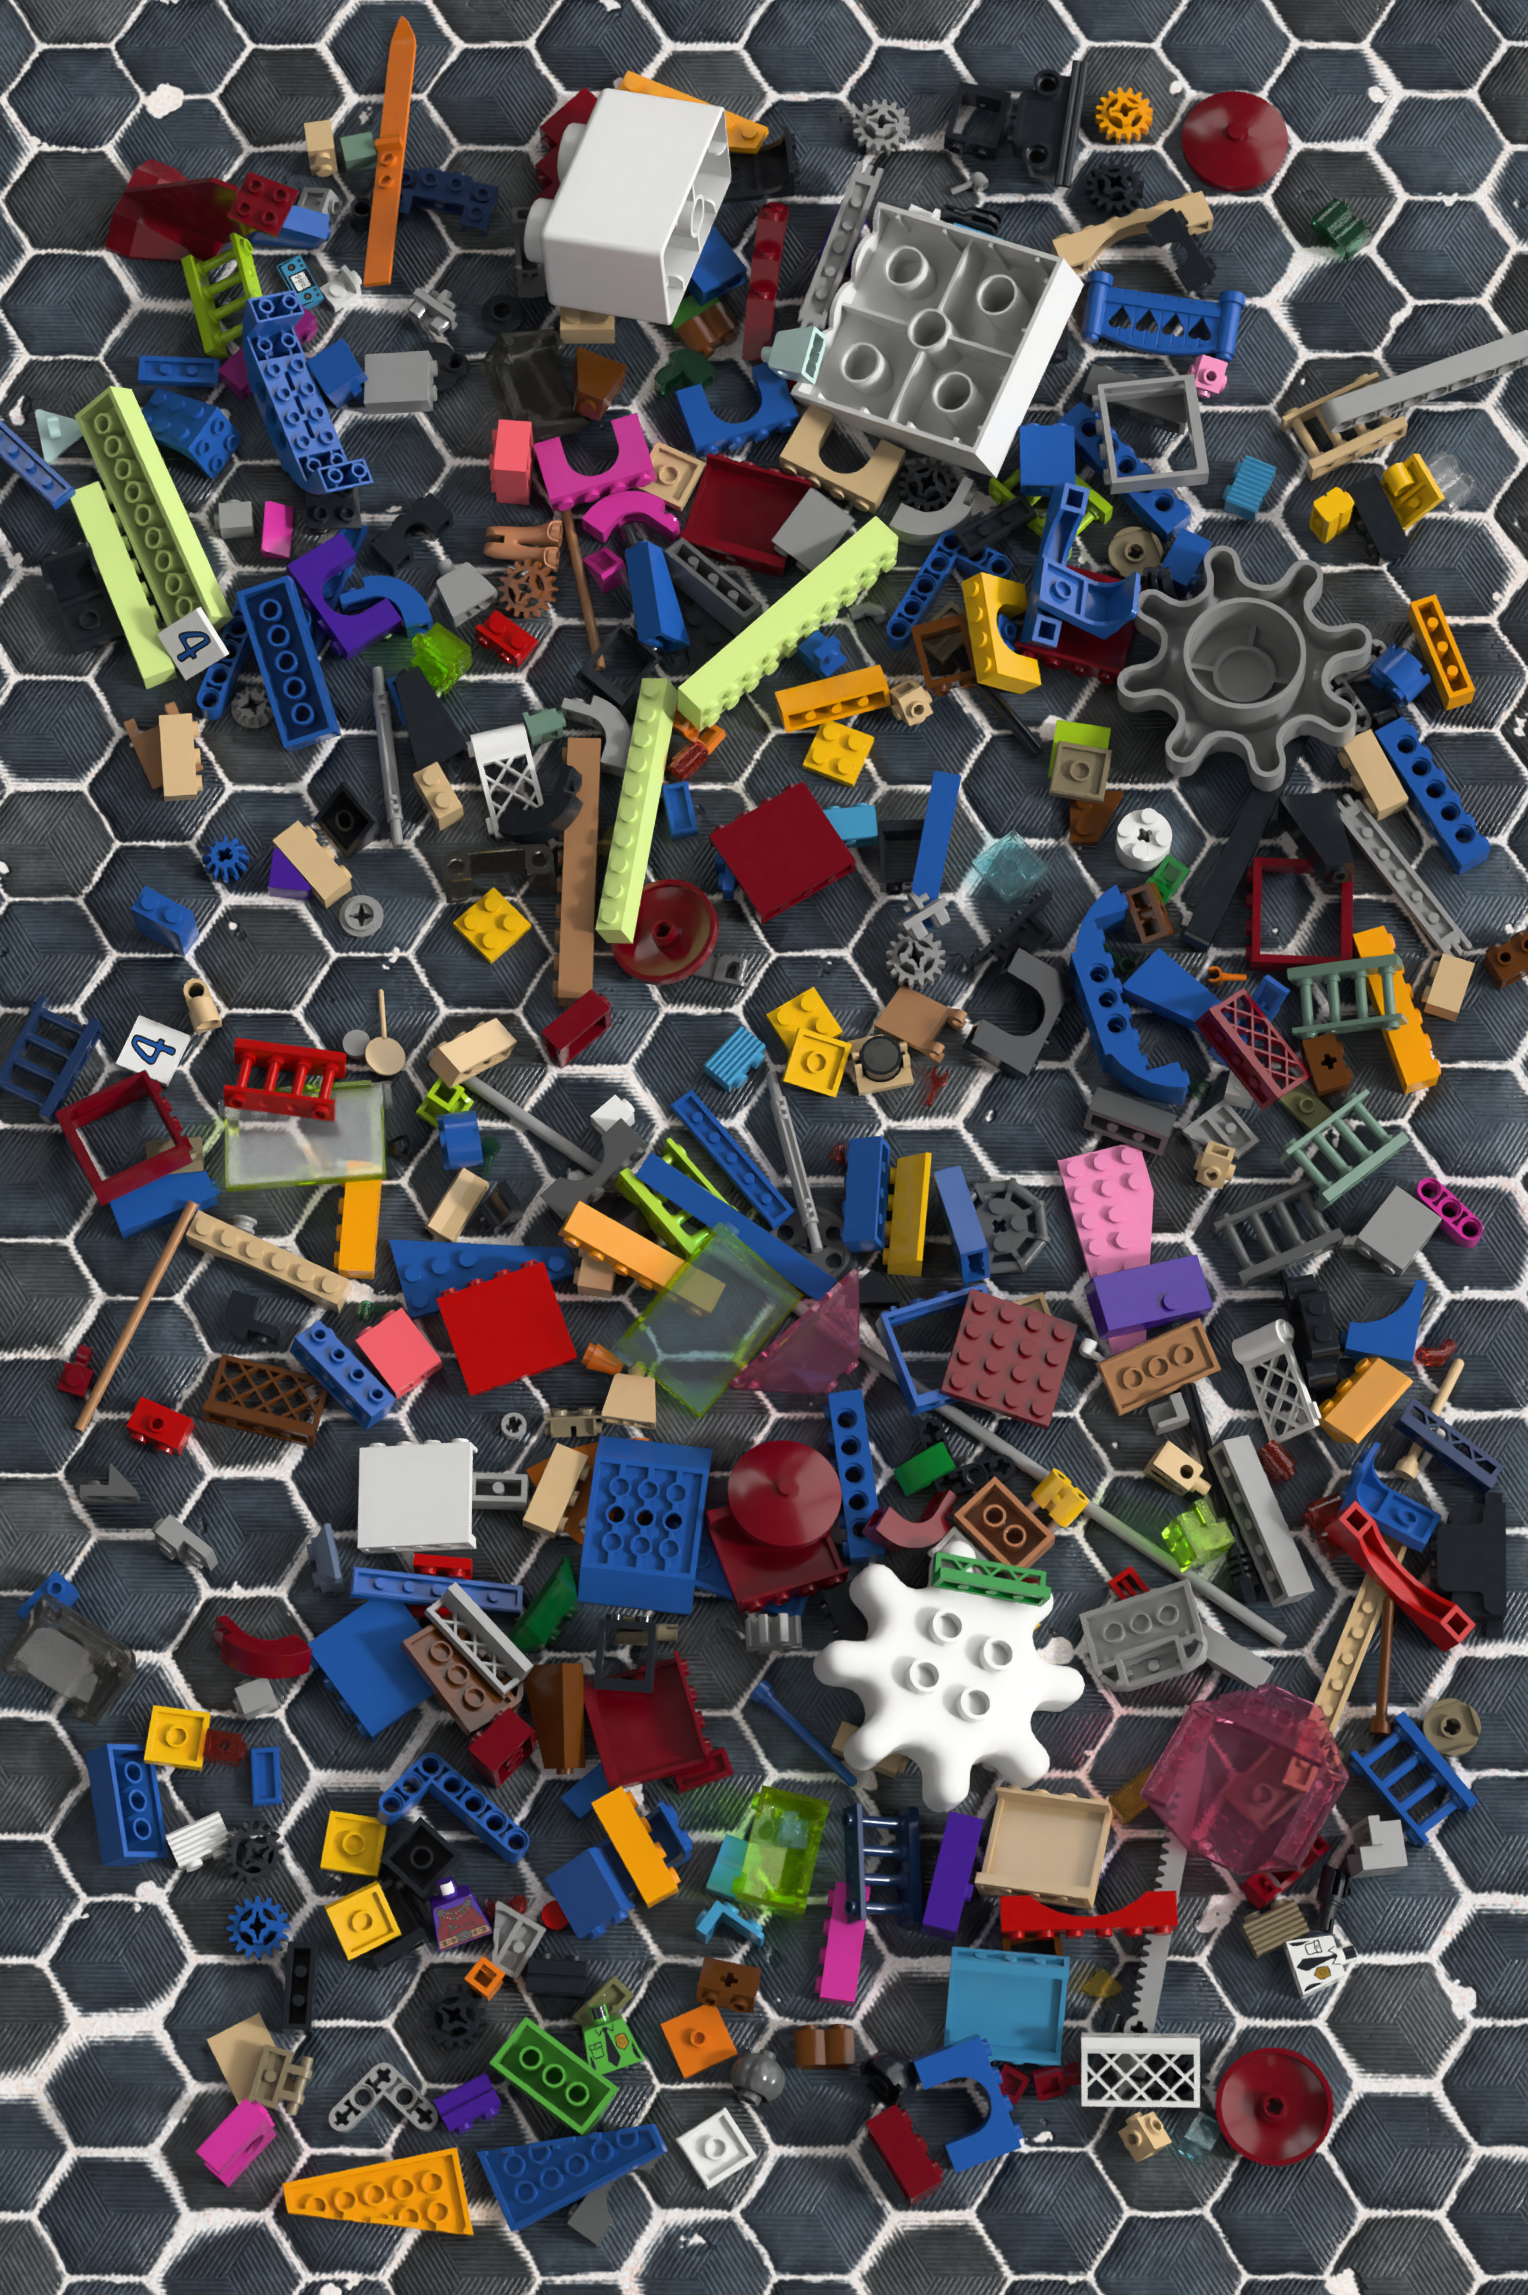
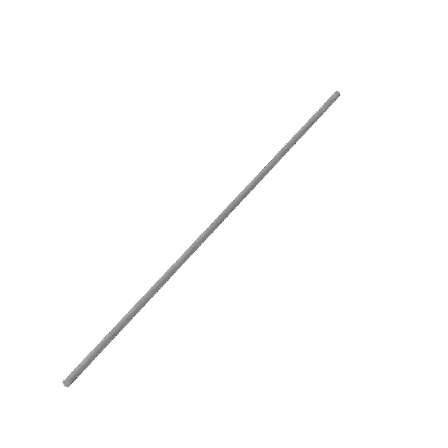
[426,1048,1287,1647]

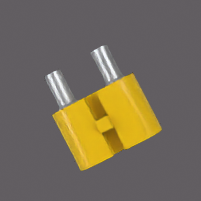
[1026,1468,1089,1534]

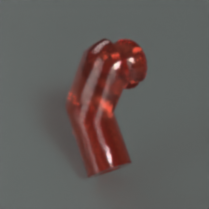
[1415,1338,1458,1366]
[484,1895,528,1917]

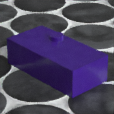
[1084,1254,1213,1340]
[921,1811,983,1942]

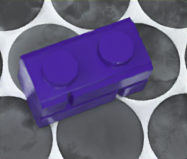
[433,2072,502,2136]

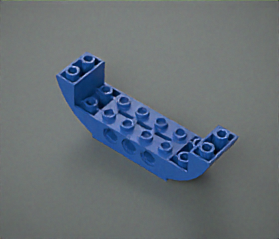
[242,290,374,495]
[1068,885,1190,1105]

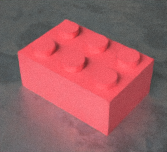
[489,419,534,505]

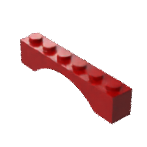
[1324,1501,1476,1653]
[999,1891,1178,1941]

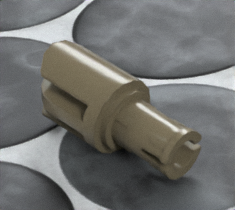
[614,1616,678,1646]

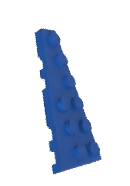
[389,1240,574,1321]

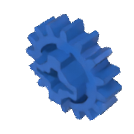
[227,1896,291,1961]

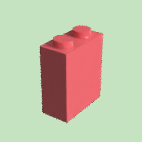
[355,1308,443,1400]

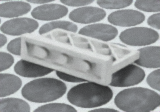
[1081,2033,1200,2108]

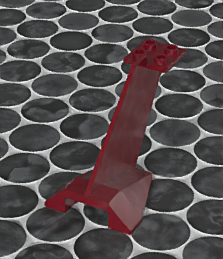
[105,158,299,263]

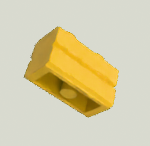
[1309,487,1354,544]

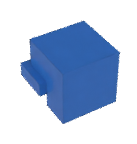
[306,338,368,409]

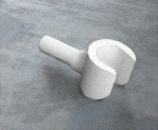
[1079,1338,1106,1362]

